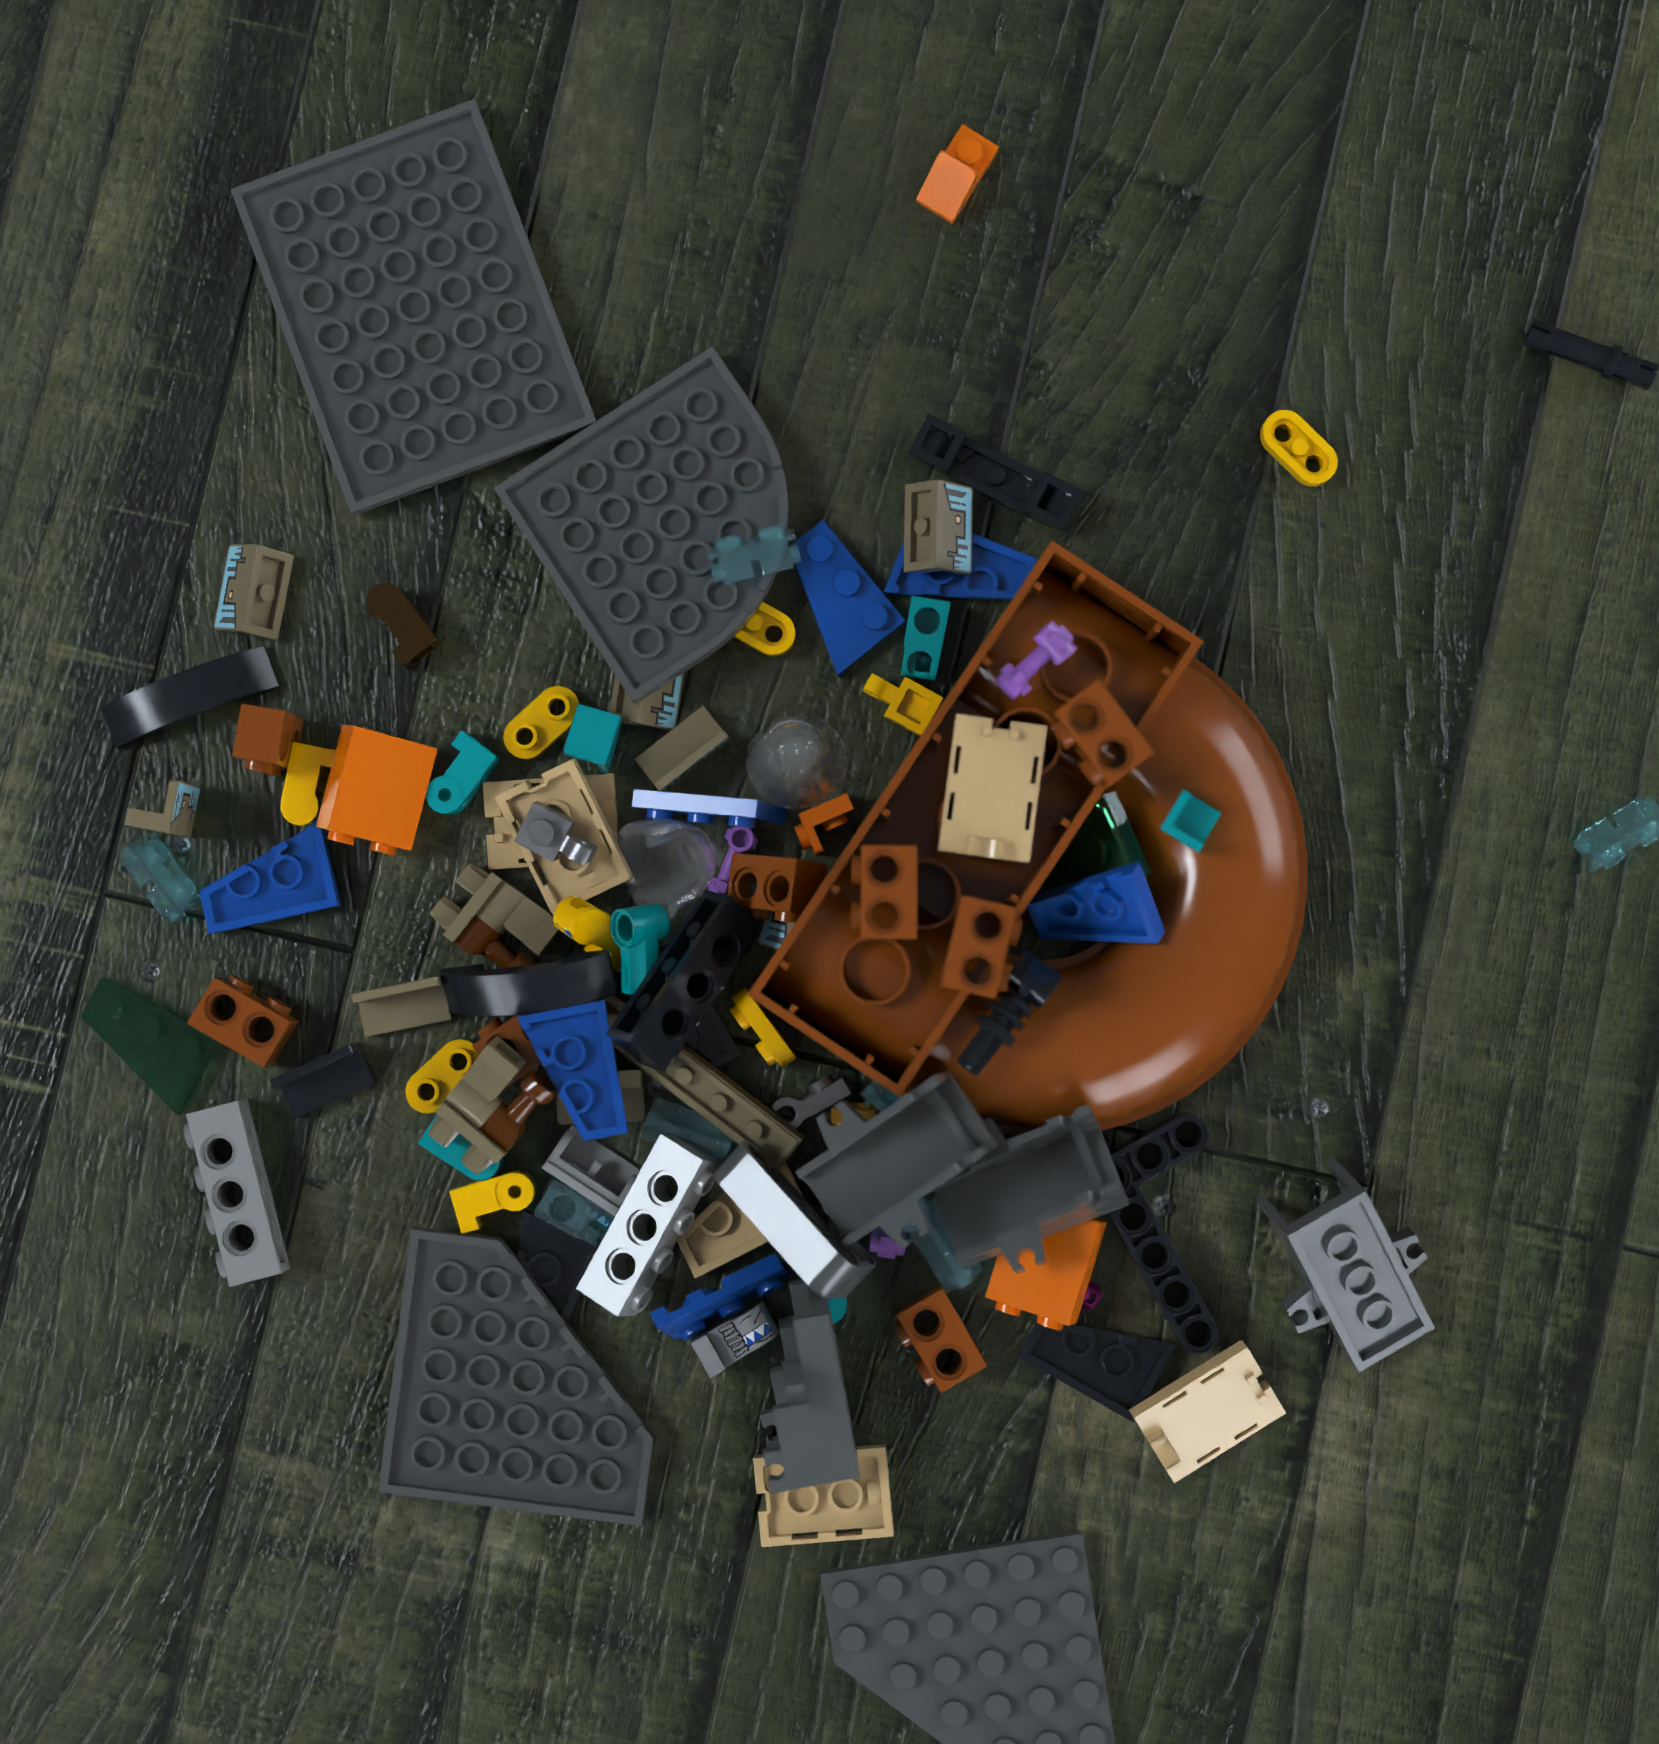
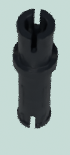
[1523,319,1659,390]

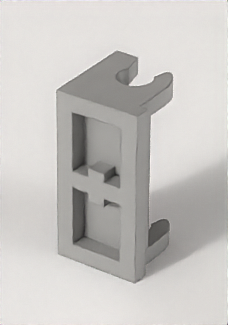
[542,1125,641,1216]

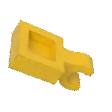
[862,673,944,736]

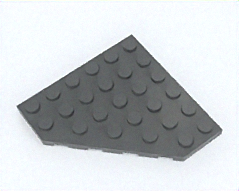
[378,1226,654,1526]
[820,1530,1115,1744]

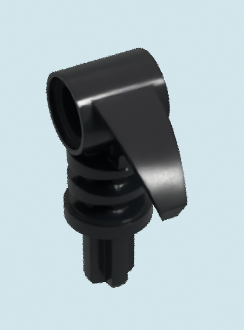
[957,950,1063,1076]

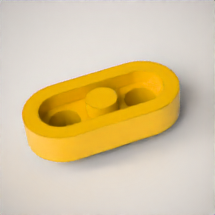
[1260,410,1338,487]
[734,602,796,657]
[504,686,580,760]
[729,987,797,1068]
[405,1039,479,1114]

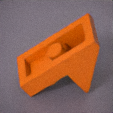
[916,124,999,224]

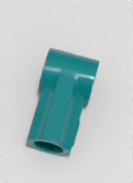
[610,903,670,995]

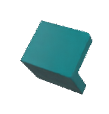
[564,704,622,774]
[1158,789,1222,852]

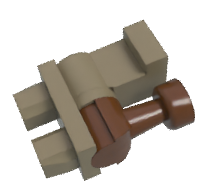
[429,863,560,968]
[428,1036,557,1175]

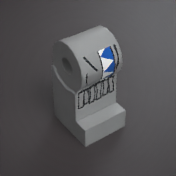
[691,1301,780,1379]

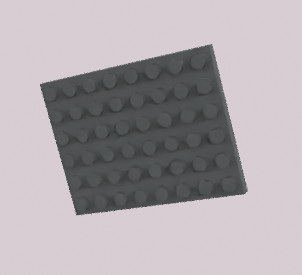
[230,99,596,516]

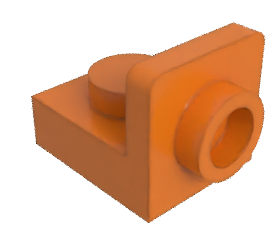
[794,793,854,855]

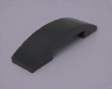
[908,413,1084,531]
[101,646,281,749]
[439,949,619,1016]

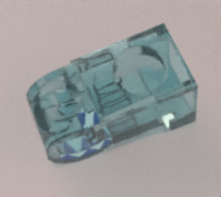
[533,1175,615,1247]

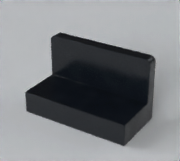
[270,1042,377,1119]

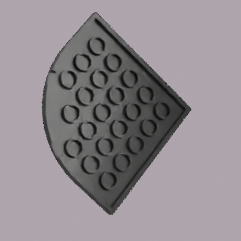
[493,346,789,704]

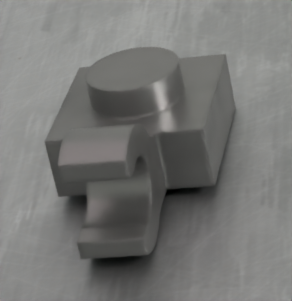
[514,801,598,866]
[772,1074,851,1129]

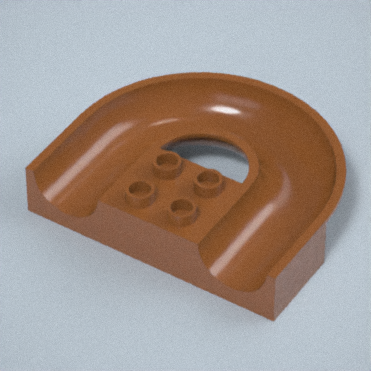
[747,540,1308,1136]

